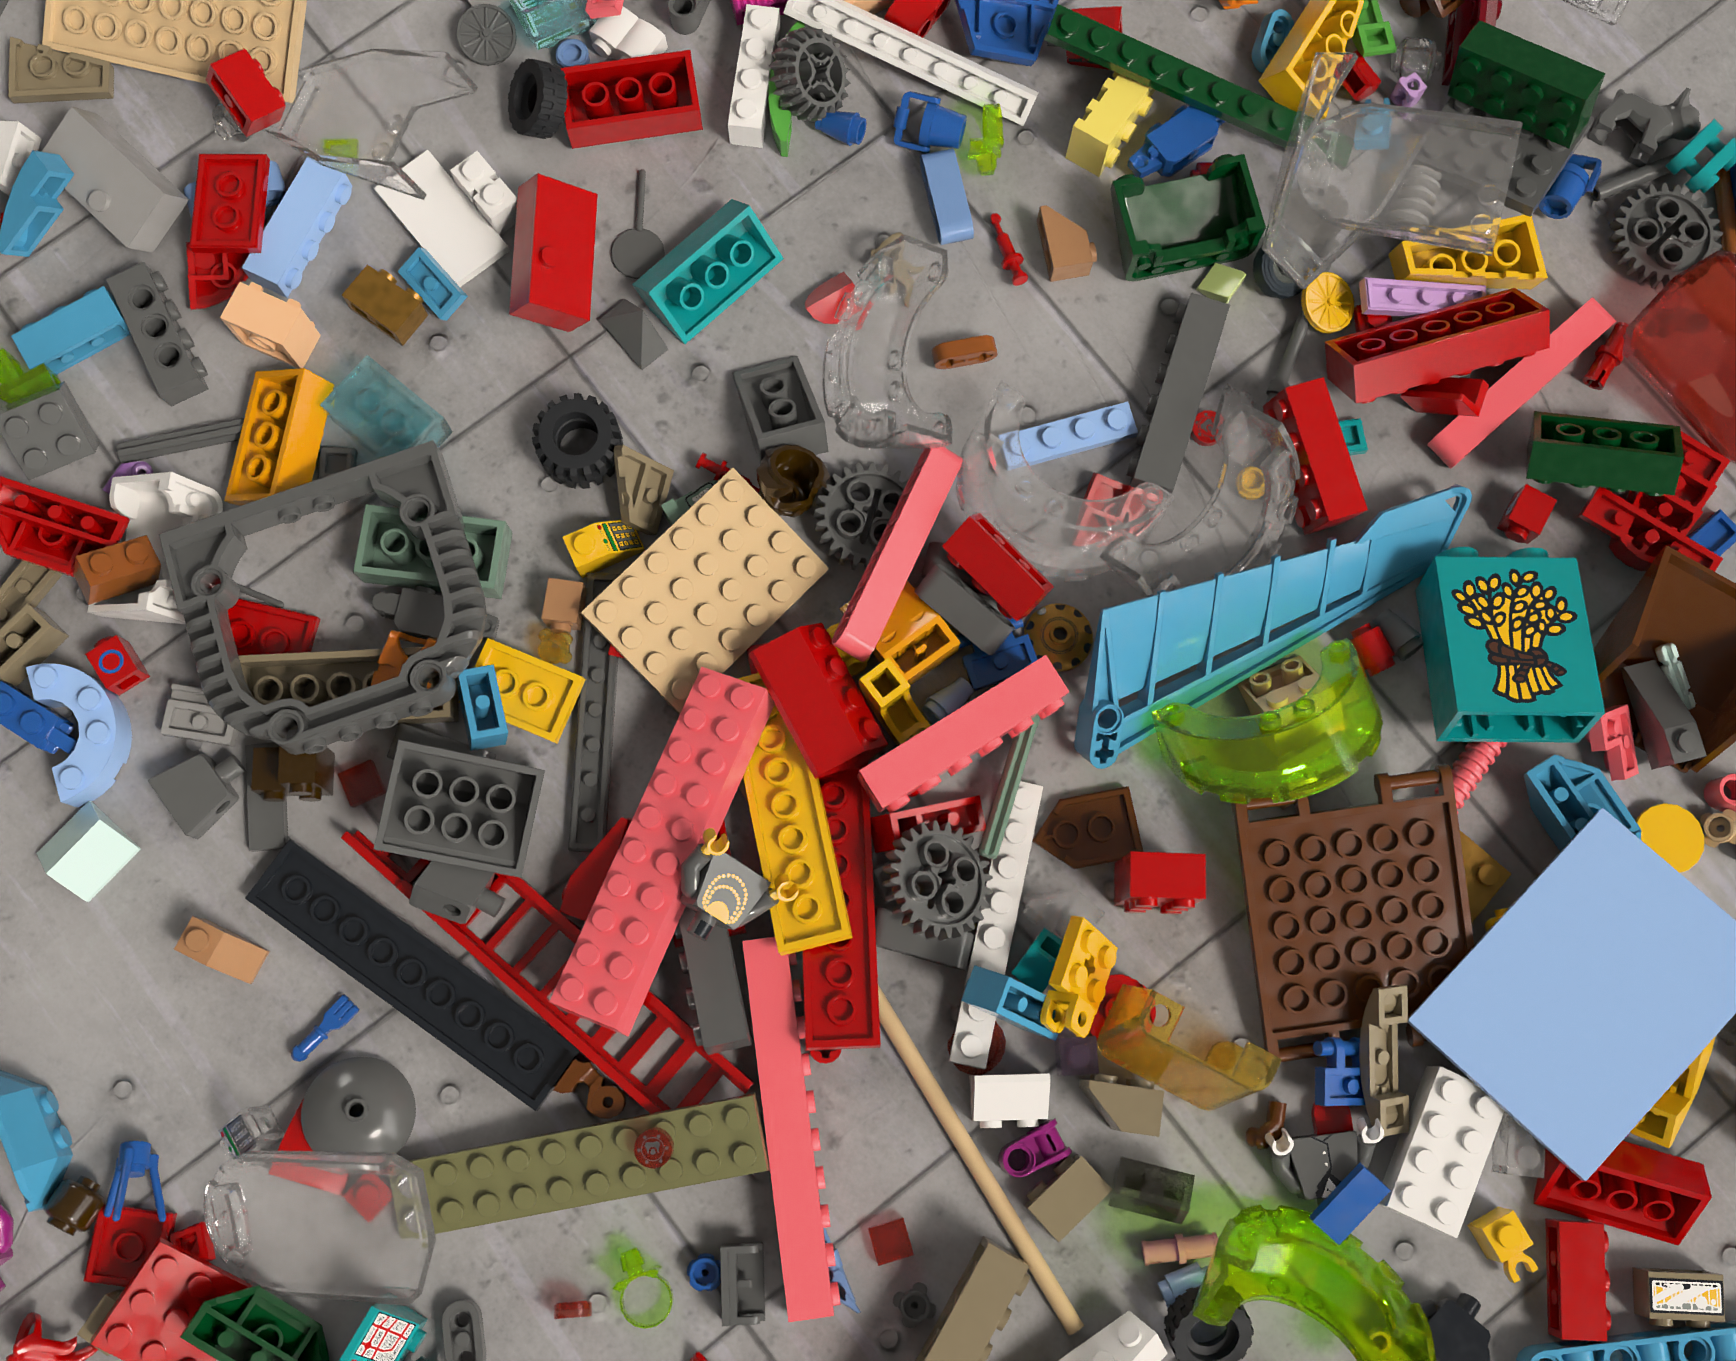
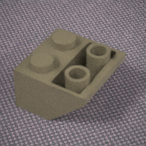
[1079,1073,1164,1137]

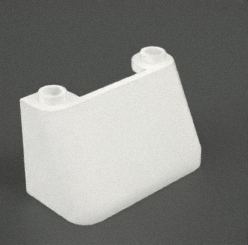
[87,472,223,624]

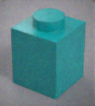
[1011,927,1062,993]

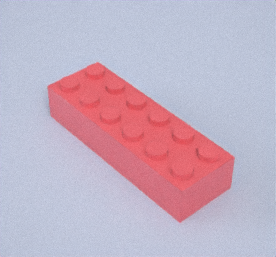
[857,655,1069,813]

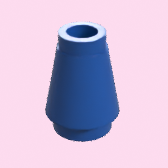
[815,111,867,146]

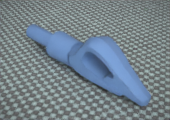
[824,1228,861,1313]

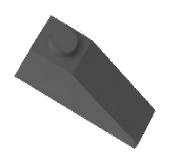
[1620,660,1707,770]

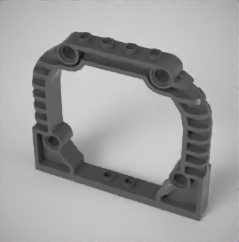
[159,440,487,755]

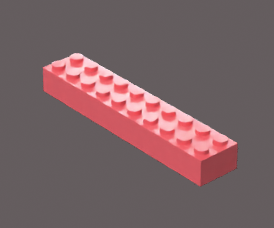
[549,667,775,1037]

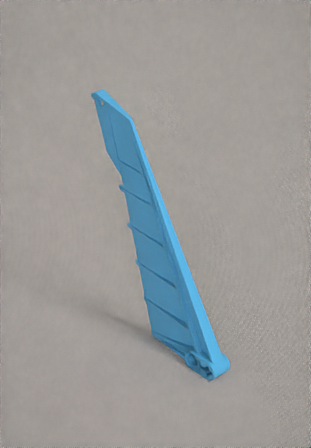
[1074,484,1472,769]

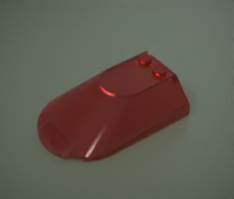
[1622,250,1736,463]

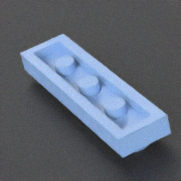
[997,401,1138,472]

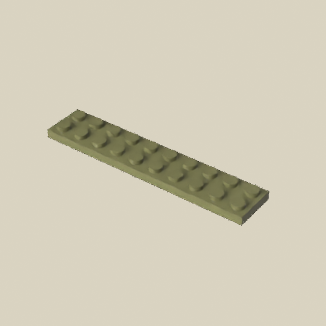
[390,1093,769,1240]

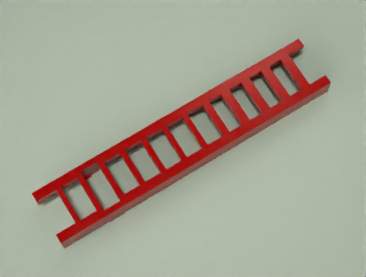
[341,830,755,1113]

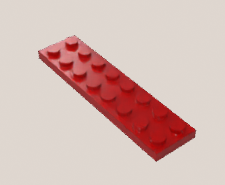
[803,761,881,1051]

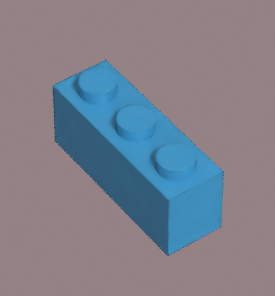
[11,286,131,381]
[961,965,1058,1041]

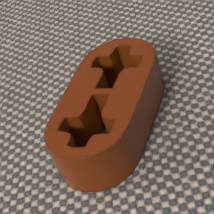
[932,335,998,369]

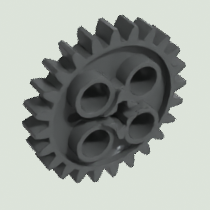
[1609,183,1723,290]
[813,462,908,570]
[882,820,993,941]

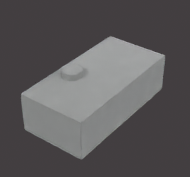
[42,106,189,253]

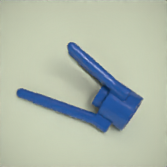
[104,1141,166,1222]

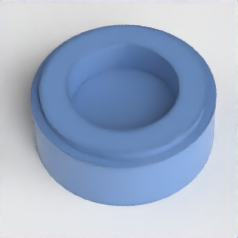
[555,39,590,68]

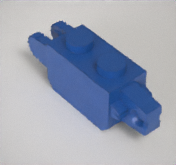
[1127,105,1225,178]
[0,681,78,754]

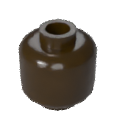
[44,1175,105,1236]

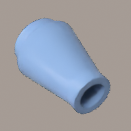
[922,677,974,724]

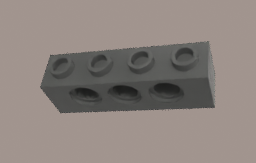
[106,262,209,407]

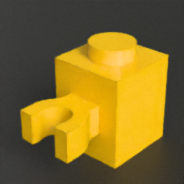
[1467,1207,1538,1283]

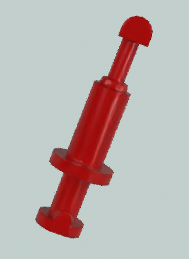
[990,213,1028,286]
[695,452,759,494]

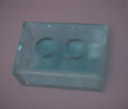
[320,355,453,459]

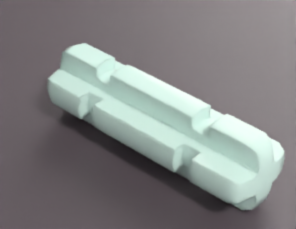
[1655,643,1696,710]

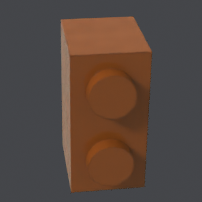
[74,535,161,605]

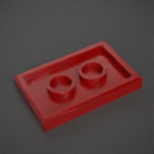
[189,154,270,253]
[228,599,321,656]

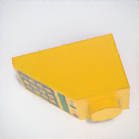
[562,520,645,578]

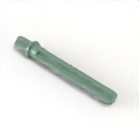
[978,715,1040,859]

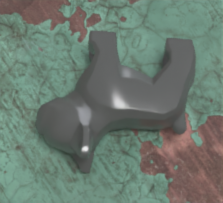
[1588,88,1701,167]

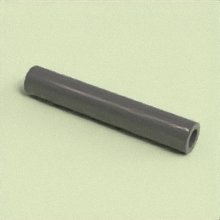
[1591,152,1678,202]

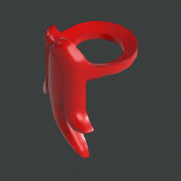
[6,1312,98,1361]

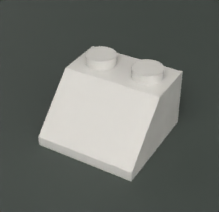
[969,1073,1050,1128]

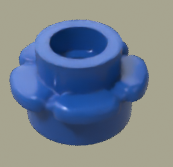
[687,1253,721,1291]

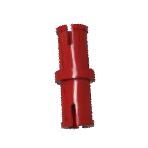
[1582,322,1636,390]

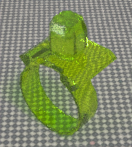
[967,103,1004,176]
[613,1247,674,1329]

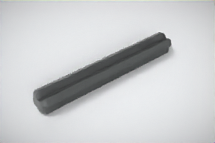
[116,418,244,463]

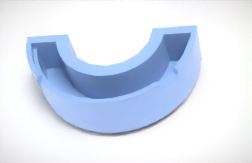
[26,664,132,808]

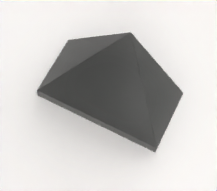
[599,299,668,370]

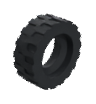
[508,58,568,139]
[1164,1284,1254,1361]

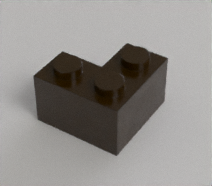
[251,746,335,802]

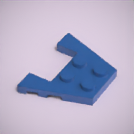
[955,0,1059,66]

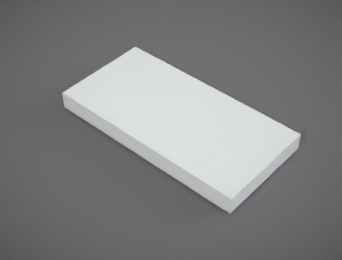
[374,150,510,287]

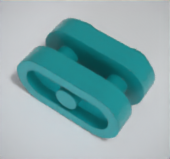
[1665,118,1736,194]

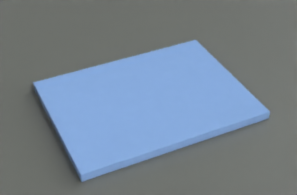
[1408,808,1736,1181]

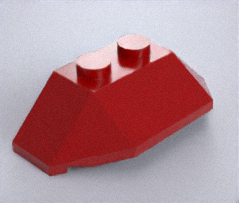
[0,476,130,577]

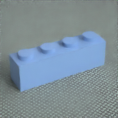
[242,155,353,298]

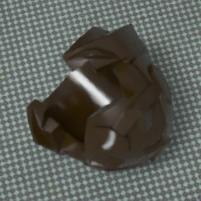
[756,445,830,518]

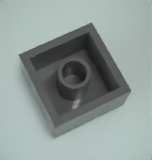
[0,381,100,480]

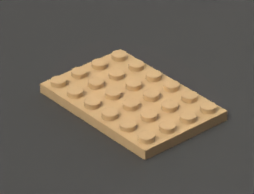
[581,468,829,715]

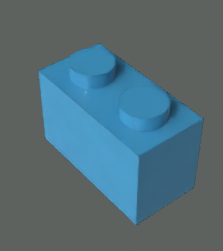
[456,664,508,751]

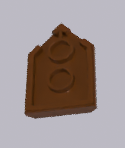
[1032,786,1143,869]

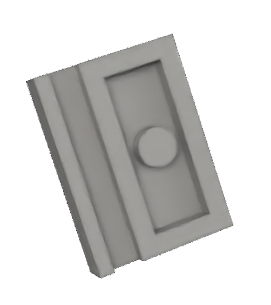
[160,683,238,747]

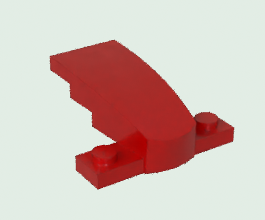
[1578,431,1730,572]

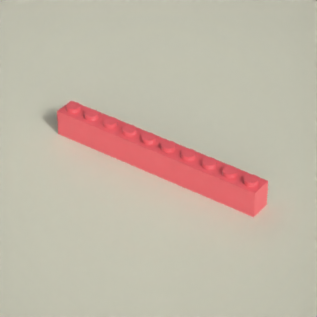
[742,937,841,1322]

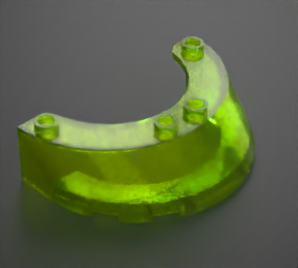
[1151,638,1383,804]
[1192,1204,1436,1361]

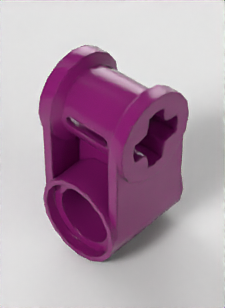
[998,1118,1072,1177]

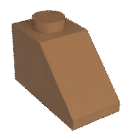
[1037,205,1097,282]
[174,916,270,984]

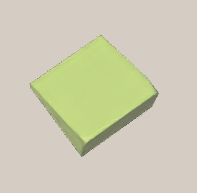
[1196,263,1247,303]

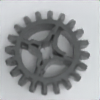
[769,27,851,122]

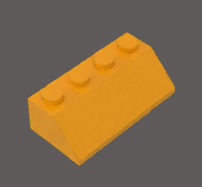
[224,368,334,506]

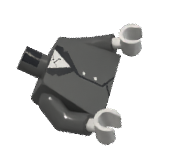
[1265,1118,1384,1206]

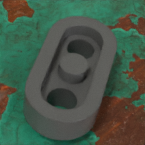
[442,1299,486,1361]

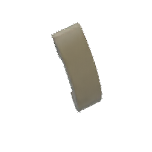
[1359,984,1409,1137]

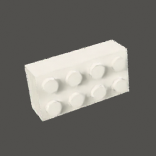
[1378,1066,1504,1238]

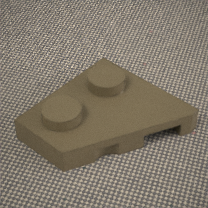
[613,445,674,535]

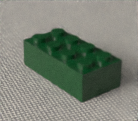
[1447,20,1606,149]
[1526,411,1684,496]

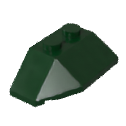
[180,1285,330,1361]

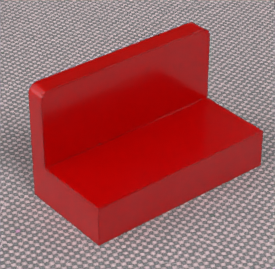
[1400,377,1489,417]

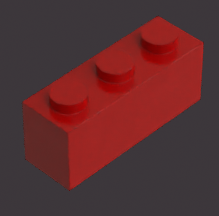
[942,513,1054,622]
[1545,1218,1611,1342]

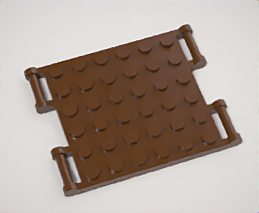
[1230,764,1474,1068]

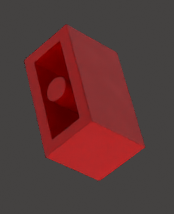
[206,48,286,137]

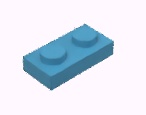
[397,247,468,321]

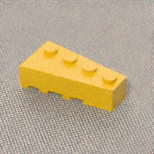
[1389,215,1548,290]

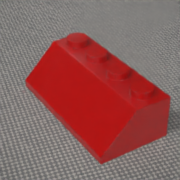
[749,622,889,779]
[1533,1141,1712,1246]

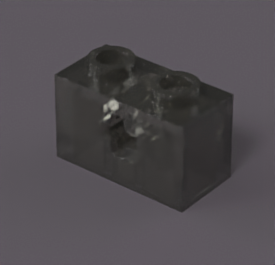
[1108,1157,1195,1225]

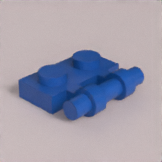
[956,615,1038,691]
[1313,1037,1365,1106]

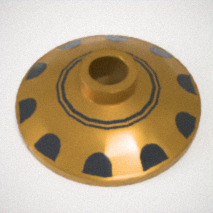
[1024,603,1093,672]

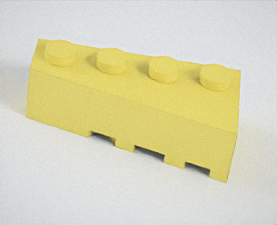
[1065,39,1155,177]

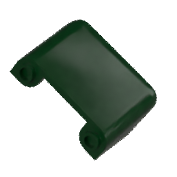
[1110,154,1266,282]

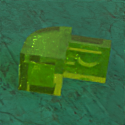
[0,348,61,404]

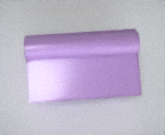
[1390,72,1427,114]

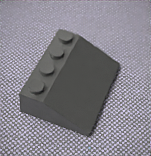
[374,740,545,878]

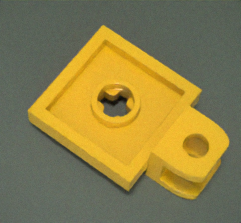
[1040,915,1118,1038]

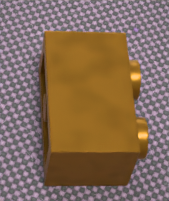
[342,264,428,346]

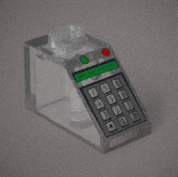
[218,1106,285,1163]

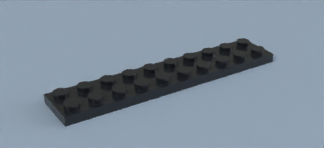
[245,839,580,1111]

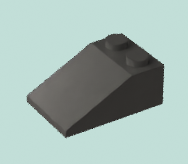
[732,356,829,463]

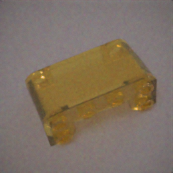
[1097,984,1282,1111]

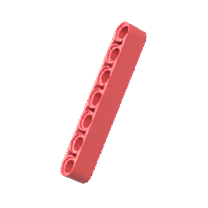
[1427,297,1617,469]
[831,440,963,662]

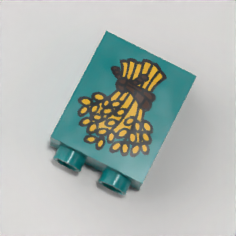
[1415,547,1605,743]

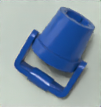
[893,91,967,153]
[1539,154,1602,219]

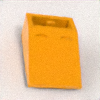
[840,581,960,686]

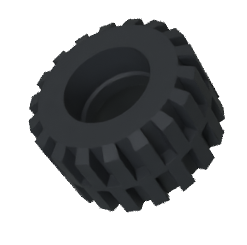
[532,393,624,489]

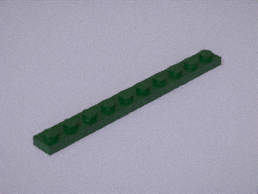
[1043,4,1355,173]

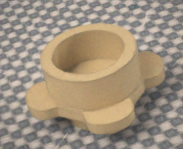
[1700,809,1736,848]

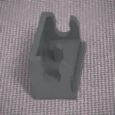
[720,1242,765,1327]

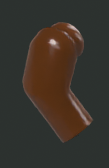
[1245,1101,1287,1150]

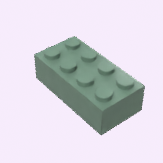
[353,504,513,599]

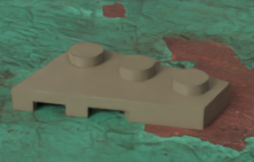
[8,37,114,104]

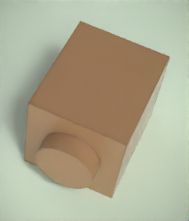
[541,578,587,634]

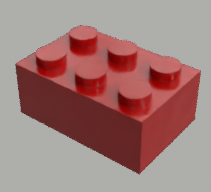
[1114,851,1206,914]

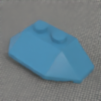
[1523,755,1641,852]
[0,1070,73,1212]

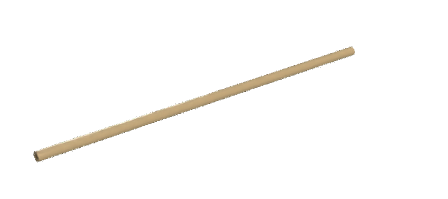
[738,778,1084,1335]

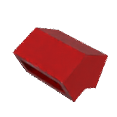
[1336,50,1381,102]

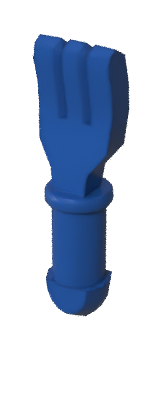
[291,994,360,1062]

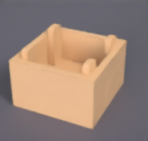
[220,282,321,369]

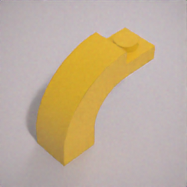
[859,657,931,746]

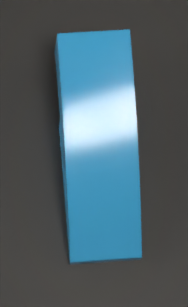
[0,150,74,257]

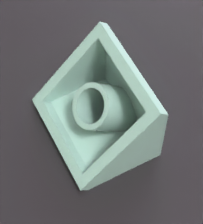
[36,801,141,902]

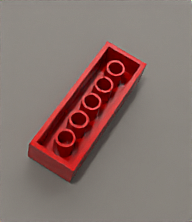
[1325,288,1550,404]

